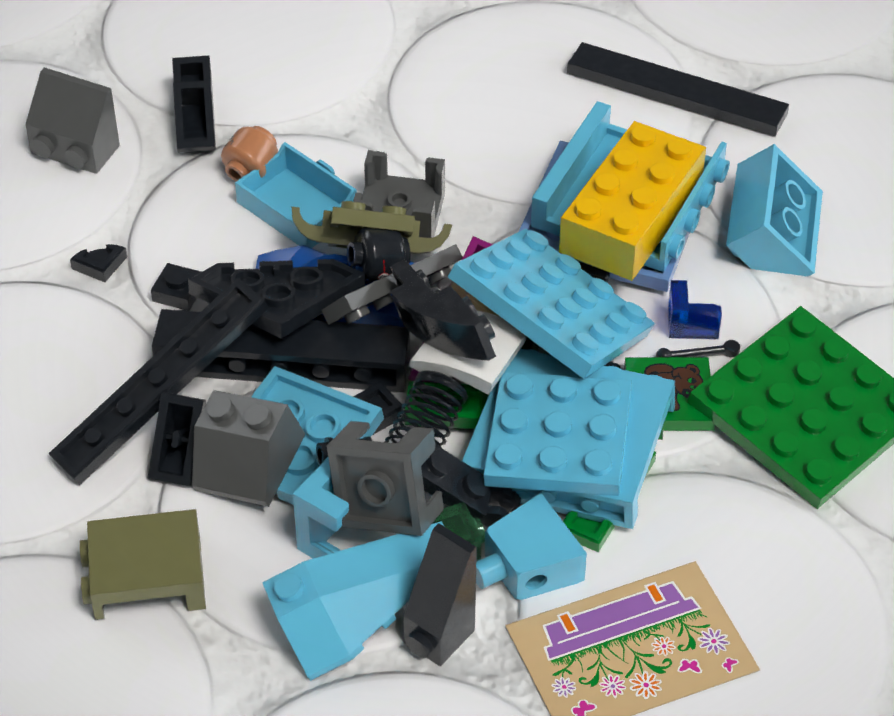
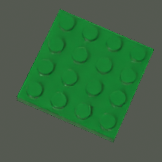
[688,306,894,509]

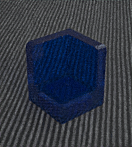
[668,280,722,339]

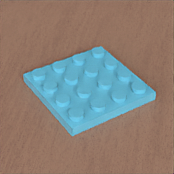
[448,229,656,379]

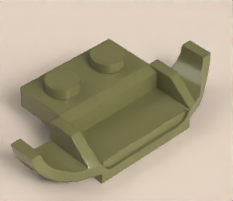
[291,201,452,254]

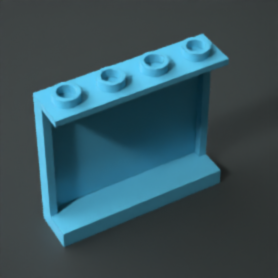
[531,101,730,272]
[462,349,675,529]

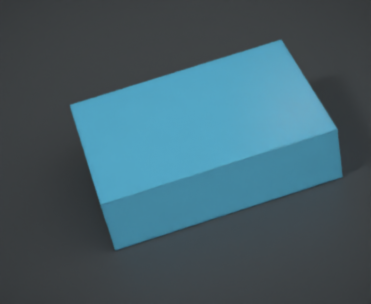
[235,142,357,248]

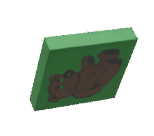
[624,357,715,431]

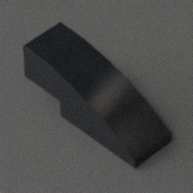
[172,55,216,153]

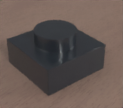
[151,263,202,311]

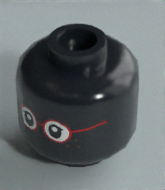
[347,228,411,281]

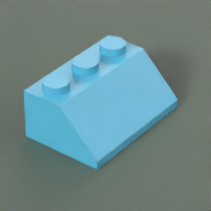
[726,144,823,276]

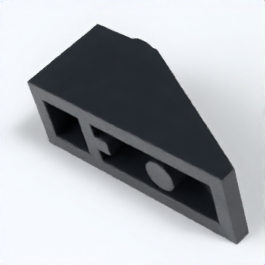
[404,523,477,667]

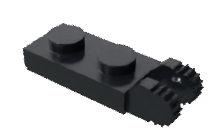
[421,444,521,528]

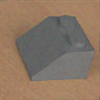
[25,67,120,174]
[192,390,305,507]

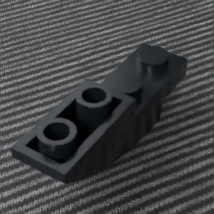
[389,259,496,361]

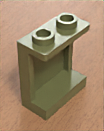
[80,509,206,620]

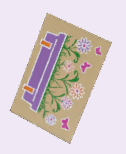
[505,561,760,716]

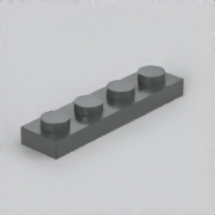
[321,244,463,325]

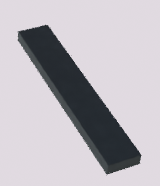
[567,42,789,137]
[48,278,269,485]

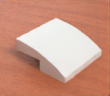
[409,310,527,395]

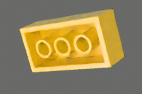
[559,121,706,281]

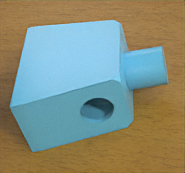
[476,493,587,600]

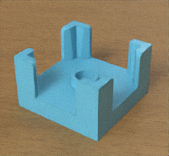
[293,457,349,558]

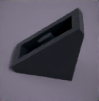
[148,392,206,486]

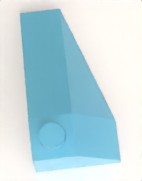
[262,521,444,681]

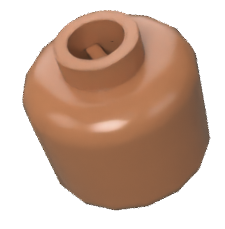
[221,126,278,181]

